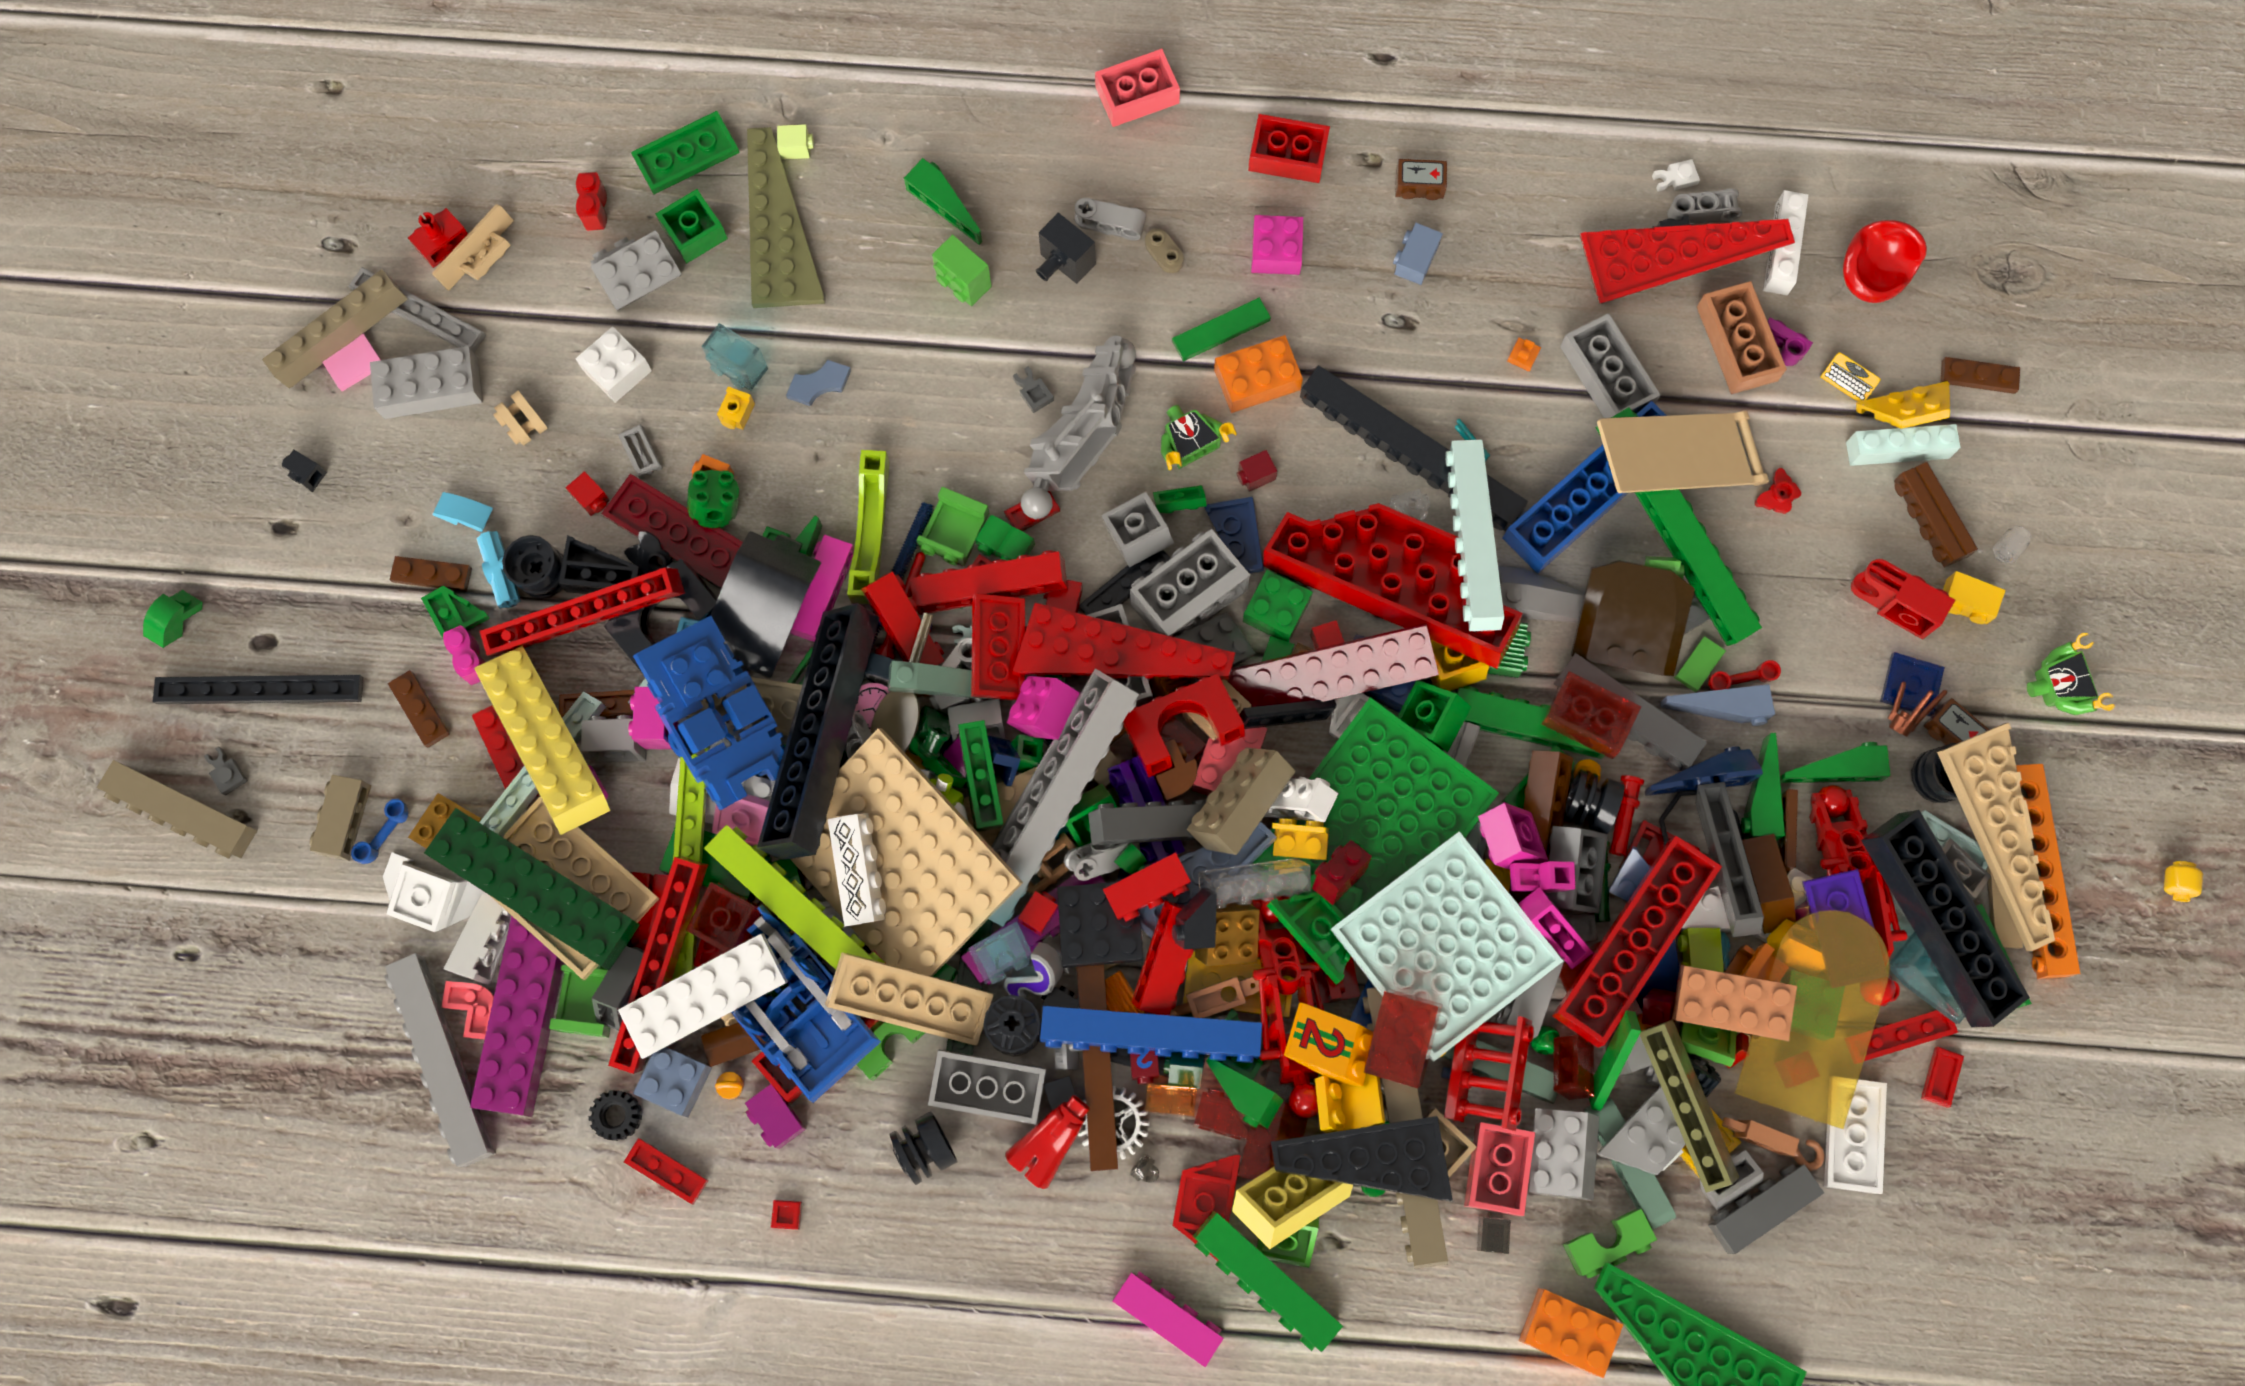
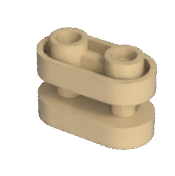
[493,390,548,446]

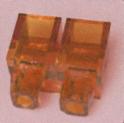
[1144,1083,1197,1118]

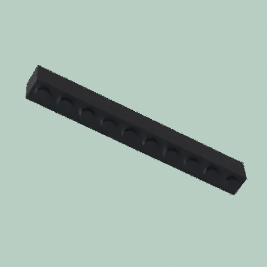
[1300,365,1528,532]

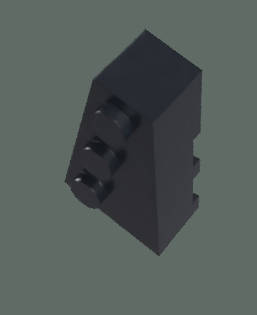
[558,535,644,594]

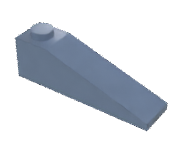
[1660,684,1775,726]

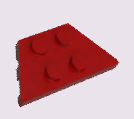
[1172,1154,1241,1261]

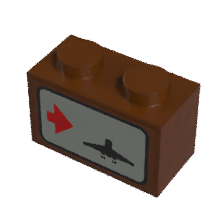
[1395,159,1447,200]
[1923,698,1990,745]

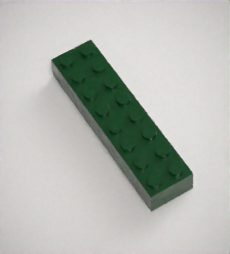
[424,808,640,970]

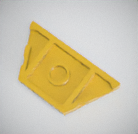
[1856,381,1950,429]

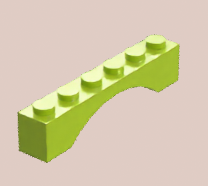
[847,450,890,604]

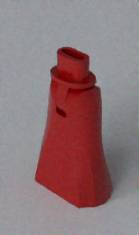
[630,872,669,951]
[1005,1095,1090,1189]

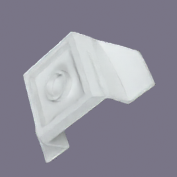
[383,852,483,932]

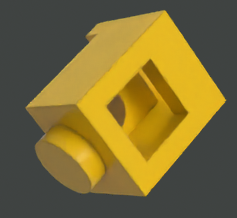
[717,386,755,430]

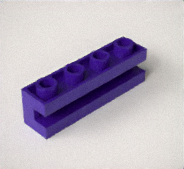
[1107,756,1185,865]

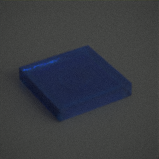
[1880,652,1945,717]

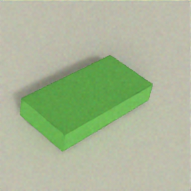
[1674,636,1726,693]

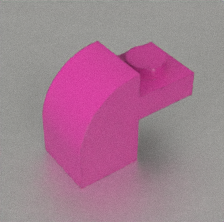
[1510,861,1575,893]

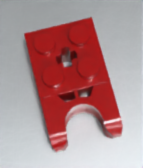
[1851,559,1955,640]

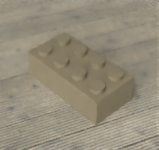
[1187,748,1296,855]

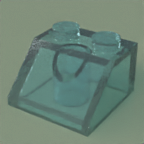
[968,922,1032,984]

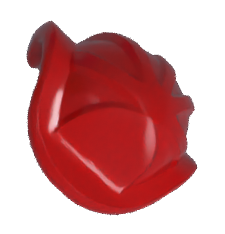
[1843,220,1927,303]

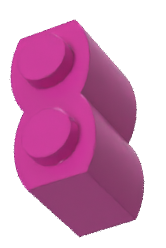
[443,625,485,685]

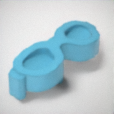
[1721,932,1731,970]

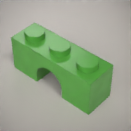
[856,1021,925,1081]
[1562,1209,1657,1278]

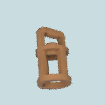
[1027,832,1081,896]

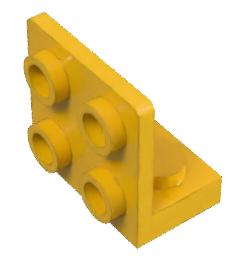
[1272,818,1329,860]
[1315,1071,1385,1133]

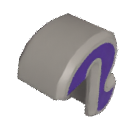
[1004,942,1063,998]

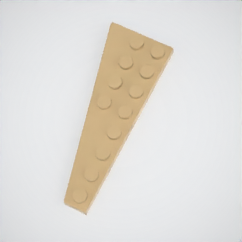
[1937,722,2055,951]

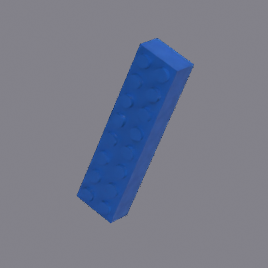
[1502,401,1667,574]

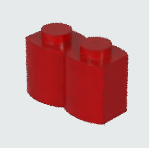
[576,172,607,231]

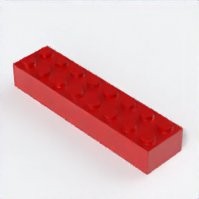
[1552,835,1722,1048]

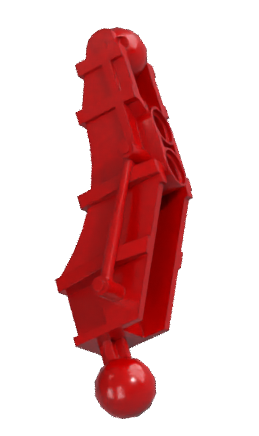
[1809,785,1907,1006]
[1250,890,1324,1118]

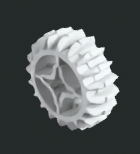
[1078,1086,1150,1160]

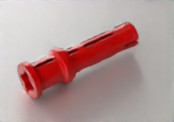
[1609,775,1644,857]

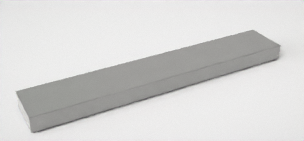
[348,267,486,352]

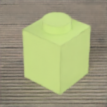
[777,124,814,159]

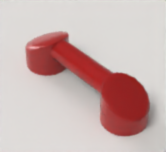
[1708,660,1781,691]

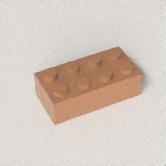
[1697,281,1787,395]
[1672,965,1797,1041]

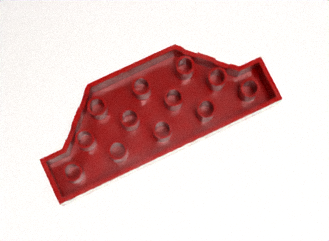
[1263,503,1523,669]

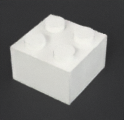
[575,326,652,403]

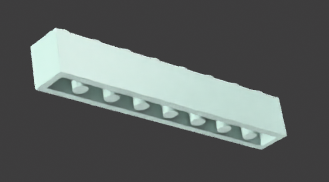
[1446,440,1504,631]

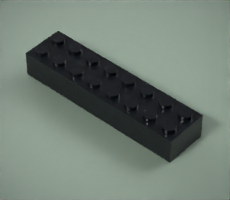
[1861,810,2030,1027]

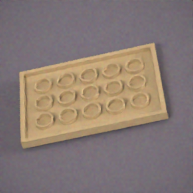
[489,797,660,980]

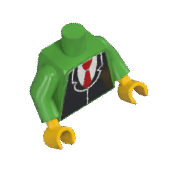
[1160,405,1237,470]
[2027,633,2115,715]

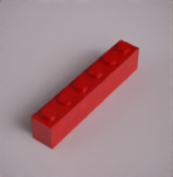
[910,550,1068,615]

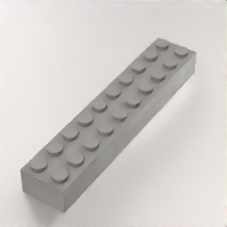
[989,668,1139,926]

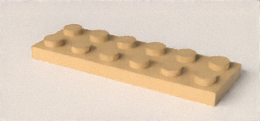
[825,952,994,1046]

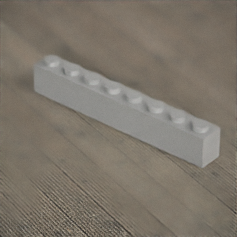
[385,953,495,1167]

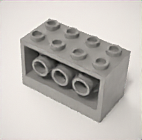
[1130,529,1250,637]

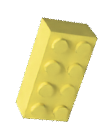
[1232,1166,1353,1249]

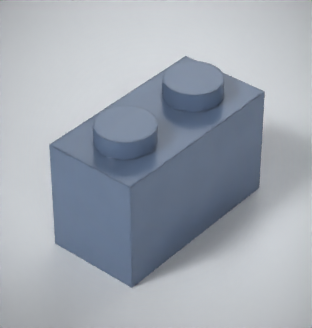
[1393,223,1443,285]

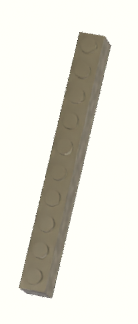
[1363,988,1448,1269]

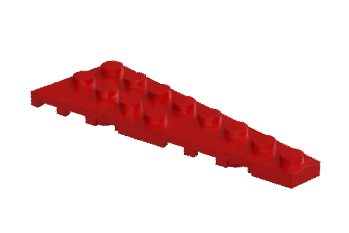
[1579,219,1795,304]
[1013,603,1236,680]

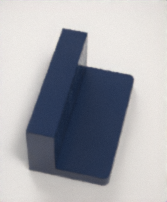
[987,735,1021,787]

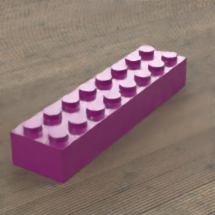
[470,915,565,1117]

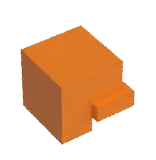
[1724,943,1789,982]

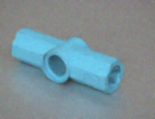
[477,531,521,609]

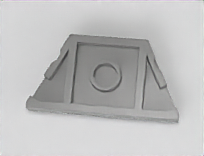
[1597,1085,1686,1175]

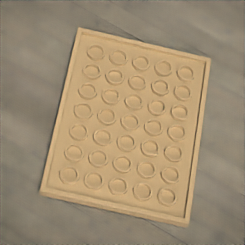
[791,728,1024,976]

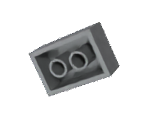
[1545,826,1608,914]

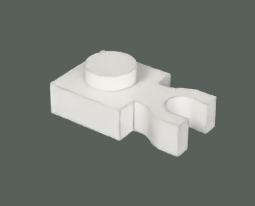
[1652,159,1700,192]

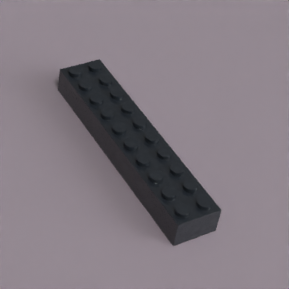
[757,603,880,860]

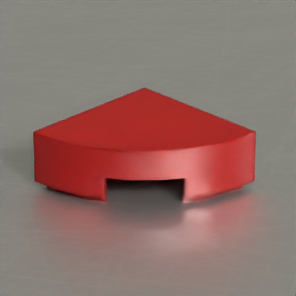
[1725,1032,1749,1068]

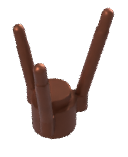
[1887,681,1948,737]

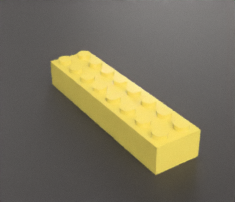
[474,646,610,835]

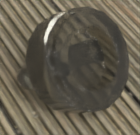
[1130,1154,1159,1183]

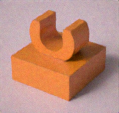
[1507,338,1541,372]

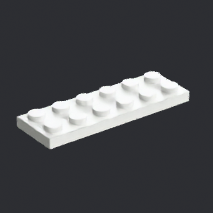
[618,933,788,1059]

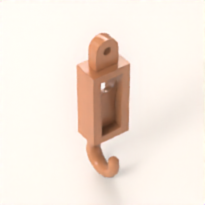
[1169,976,1260,1018]
[1722,1117,1825,1171]

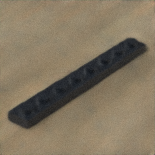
[152,675,364,704]

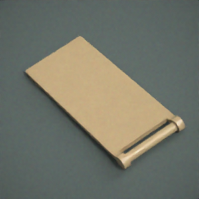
[1597,411,1769,493]

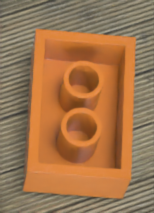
[1214,335,1303,413]
[1519,1288,1624,1378]

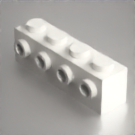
[1264,777,1338,822]

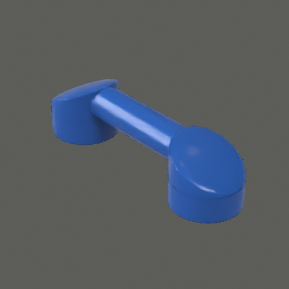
[351,799,409,864]

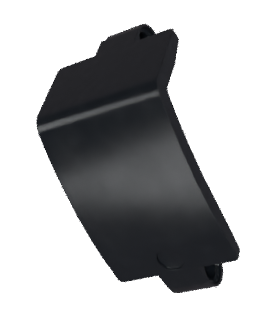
[711,531,821,678]

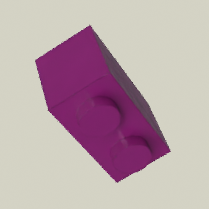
[745,1084,806,1149]

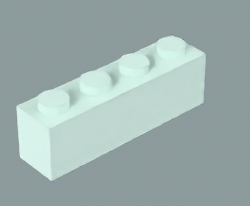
[1846,424,1961,466]

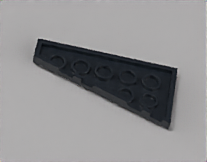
[1271,1116,1453,1203]

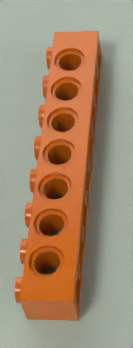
[2016,764,2081,979]

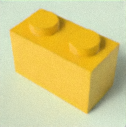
[1943,571,2006,625]

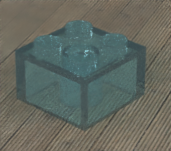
[701,323,768,391]

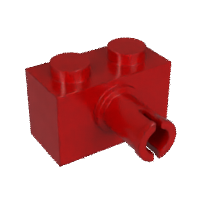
[408,208,468,268]

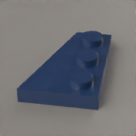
[1204,496,1264,573]

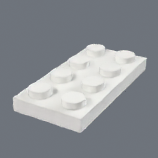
[1824,1076,1887,1194]

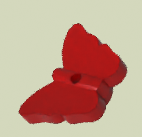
[1755,468,1802,514]

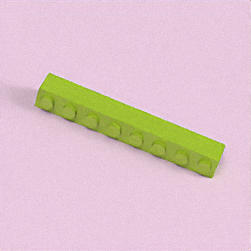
[704,824,885,969]

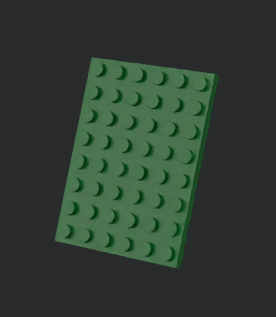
[1247,697,1499,907]

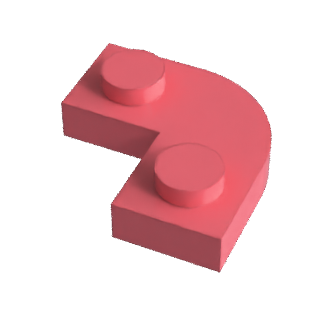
[441,981,494,1040]

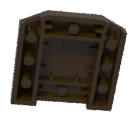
[1571,560,1695,676]

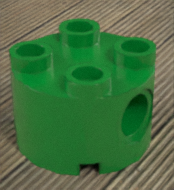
[687,470,740,528]

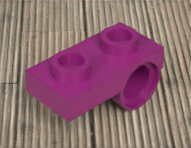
[1767,317,1813,366]

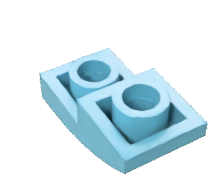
[433,492,493,532]

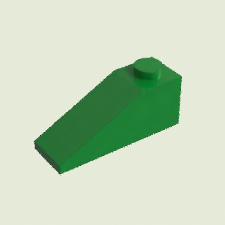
[1206,1057,1284,1129]

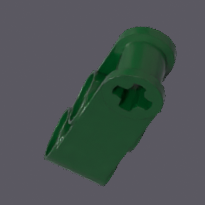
[916,705,951,760]

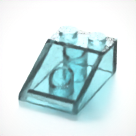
[1887,931,1965,1024]

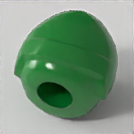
[1531,1026,1560,1055]

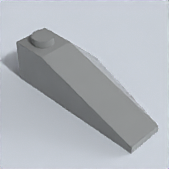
[1498,566,1585,623]

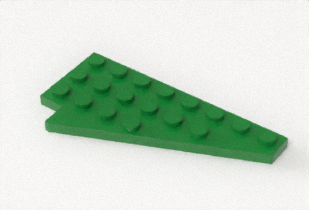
[1594,1263,1807,1386]

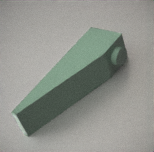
[888,661,992,700]

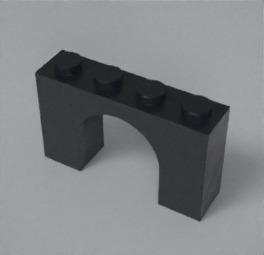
[604,559,718,672]

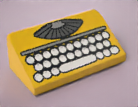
[1820,352,1881,402]

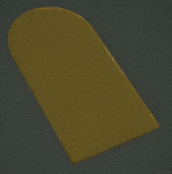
[1734,910,1890,1129]

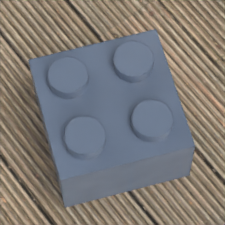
[633,1047,712,1118]

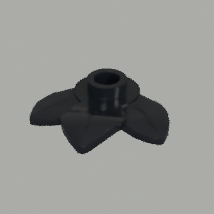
[624,531,672,574]

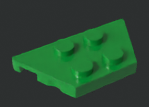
[1267,892,1351,985]

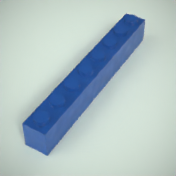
[1040,1006,1262,1063]

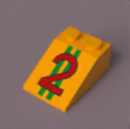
[1284,1003,1377,1086]

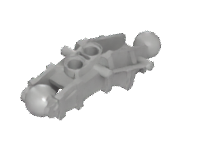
[1021,335,1136,519]

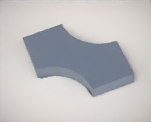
[786,360,851,406]

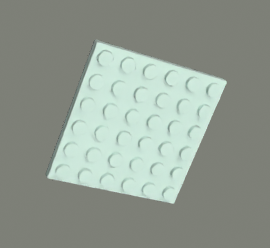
[1331,832,1563,1062]

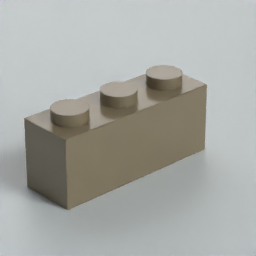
[309,775,371,861]

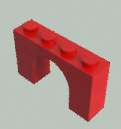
[1123,673,1245,778]

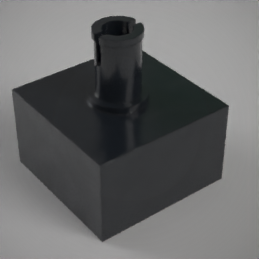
[1036,212,1096,284]

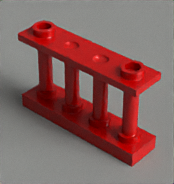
[1444,1016,1534,1131]

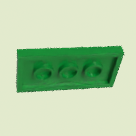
[631,111,740,195]

